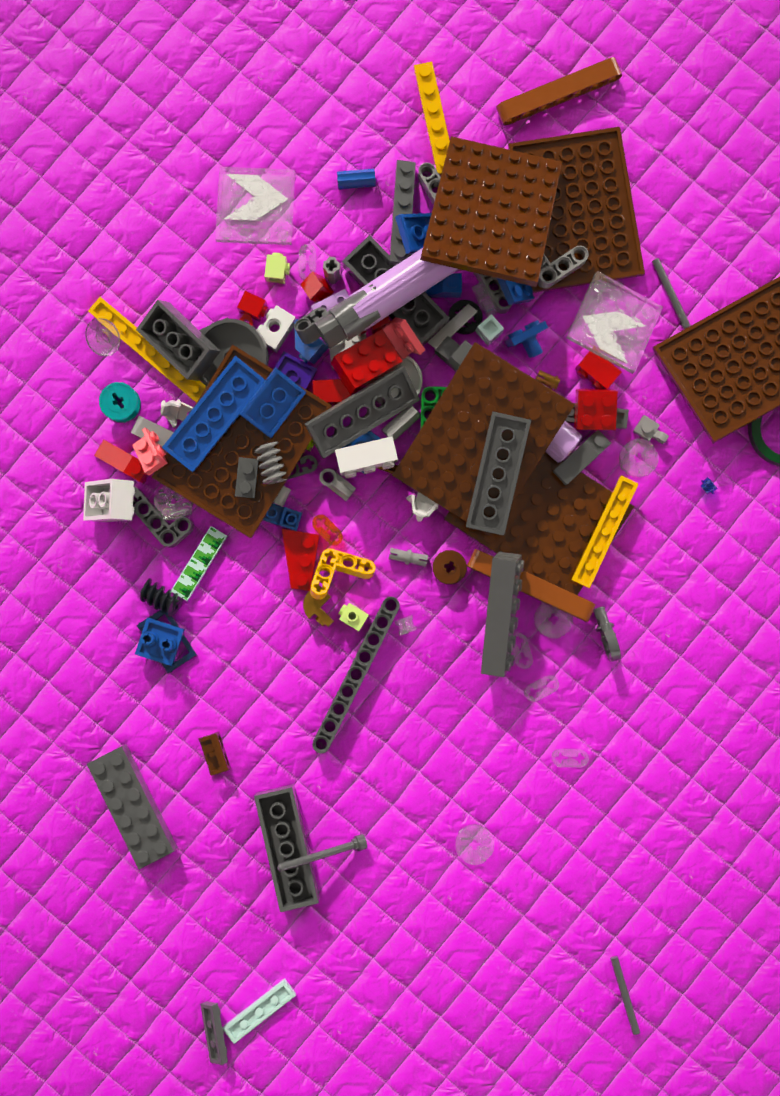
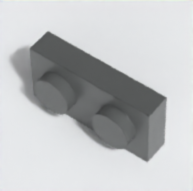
[235,457,259,498]

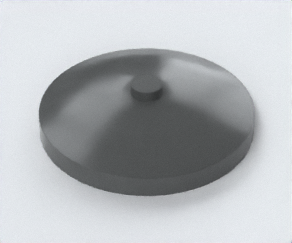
[200,319,269,386]

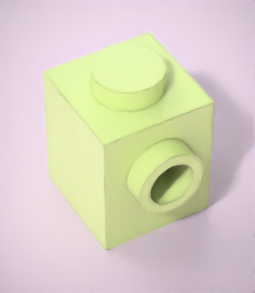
[264,253,290,284]
[338,603,369,631]

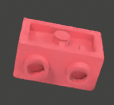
[382,317,425,359]
[132,427,168,476]

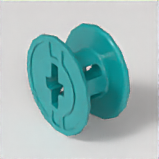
[99,382,141,423]

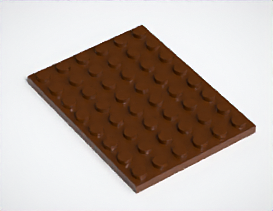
[508,127,645,293]
[420,136,562,287]
[653,277,780,444]
[392,342,575,537]
[152,344,332,538]
[444,452,634,595]

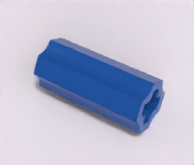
[337,169,376,190]

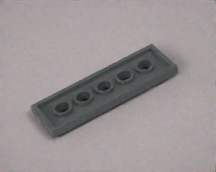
[304,366,420,458]
[466,411,531,535]

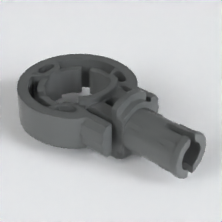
[593,607,621,662]

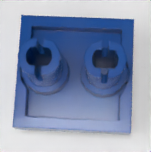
[504,320,549,358]
[135,617,185,666]

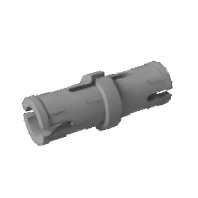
[389,547,428,567]

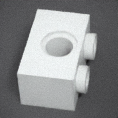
[257,305,296,353]

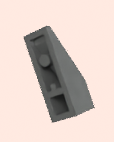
[553,430,611,485]

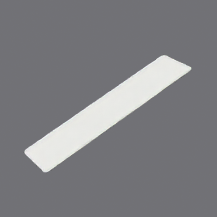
[428,304,477,349]

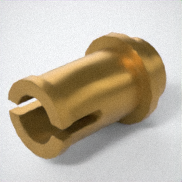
[535,370,561,390]

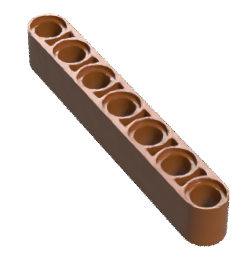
[496,57,622,126]
[467,549,596,622]

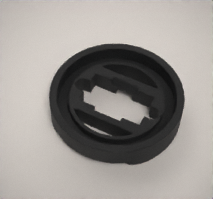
[448,300,483,335]

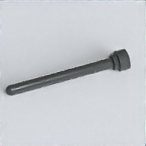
[277,834,367,872]

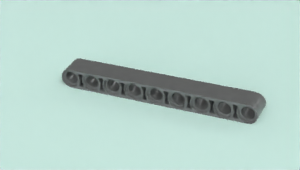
[312,597,400,753]

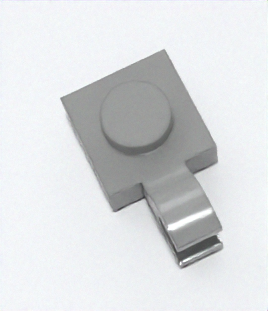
[633,415,669,444]

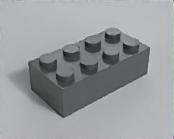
[136,300,221,381]

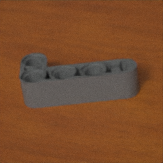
[133,486,194,547]

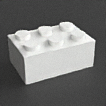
[335,437,398,478]
[83,479,135,522]

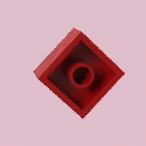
[574,389,618,430]

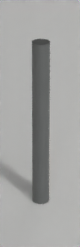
[652,258,691,329]
[610,956,640,1035]

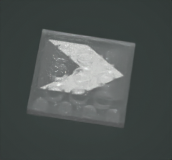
[215,167,295,245]
[566,271,663,374]

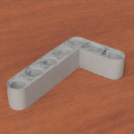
[538,246,589,289]

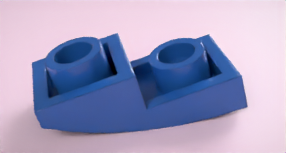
[263,504,302,531]

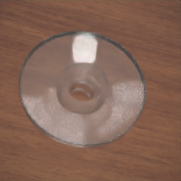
[85,318,120,356]

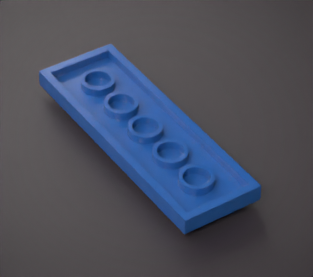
[162,356,265,472]

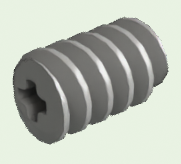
[255,441,288,484]

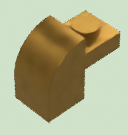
[303,585,334,627]

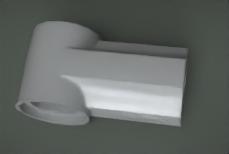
[320,468,356,501]

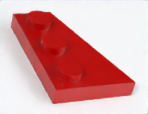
[282,529,320,591]

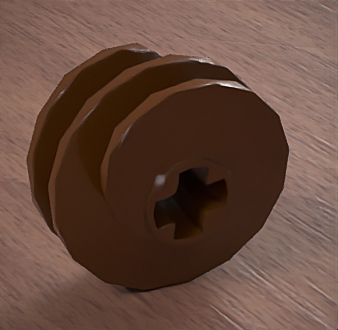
[432,550,467,585]

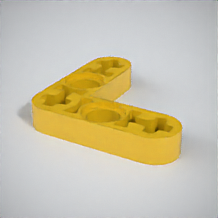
[310,548,376,600]

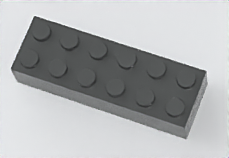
[342,235,449,346]
[481,552,524,677]
[87,744,178,869]
[254,784,320,912]

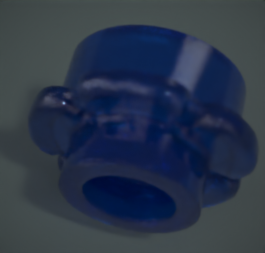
[700,477,718,494]

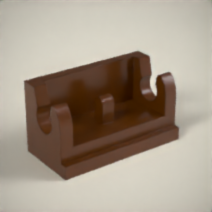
[198,731,231,776]

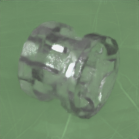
[394,615,417,636]

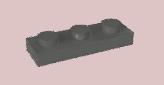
[200,1001,228,1065]

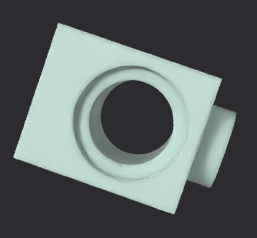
[476,314,504,345]

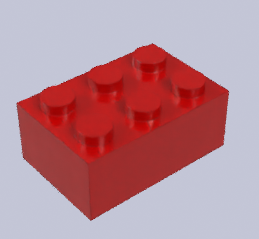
[331,329,403,395]

